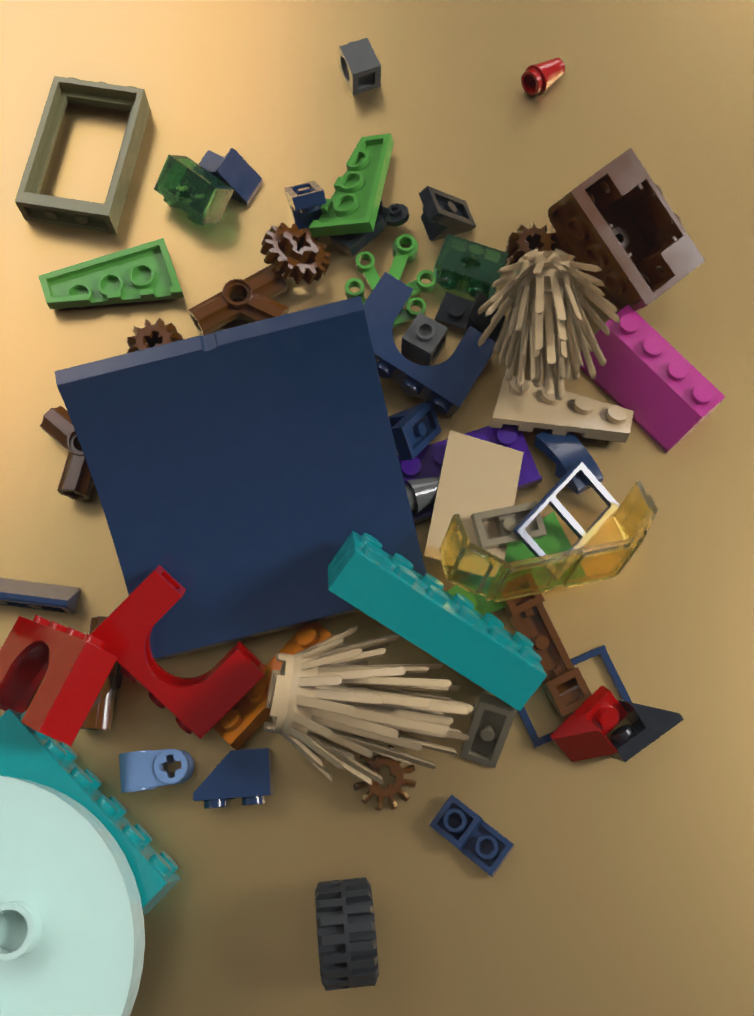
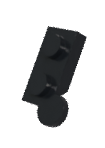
[329,201,410,257]

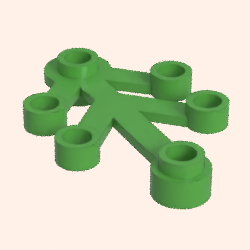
[345,234,436,328]

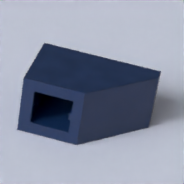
[193,748,274,809]

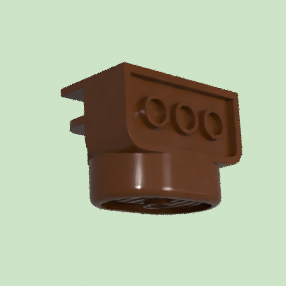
[548,148,705,314]

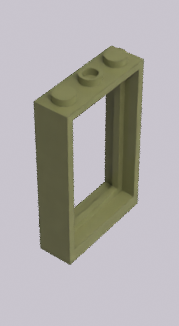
[15,76,151,234]

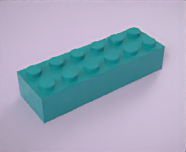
[328,531,547,711]
[0,709,181,916]

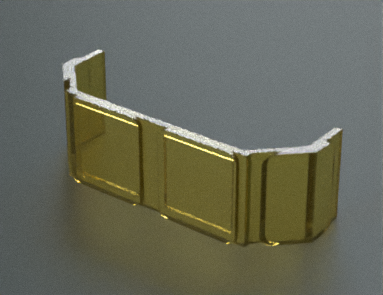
[439,481,658,602]

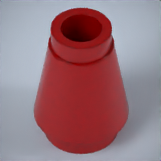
[521,58,565,96]

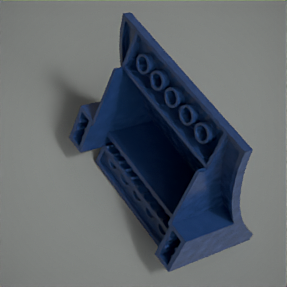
[54,296,426,661]

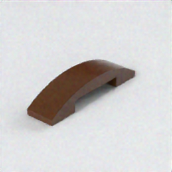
[496,568,592,717]

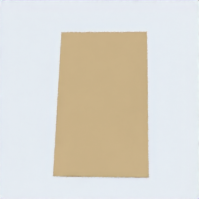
[424,430,524,577]

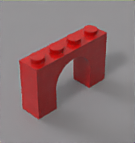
[90,565,266,739]
[0,615,118,746]

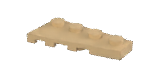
[489,376,634,443]

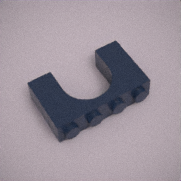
[363,272,496,418]

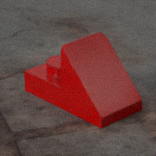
[550,685,628,762]

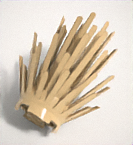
[478,248,620,400]
[264,625,474,785]

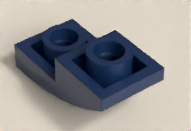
[534,429,604,495]
[429,795,515,878]

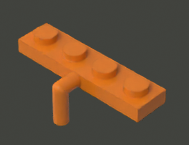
[212,622,334,750]

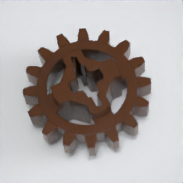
[260,223,331,285]

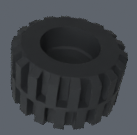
[315,877,379,991]

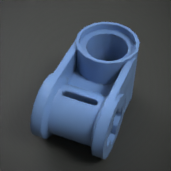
[119,749,195,793]

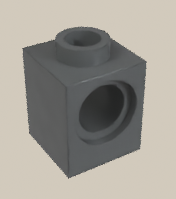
[339,38,381,95]
[401,312,448,366]

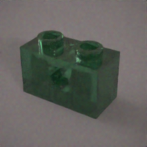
[154,154,234,226]
[434,234,509,299]

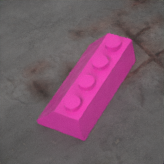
[580,305,725,453]

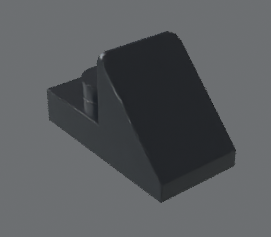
[418,186,476,241]
[434,291,506,342]
[609,700,684,762]

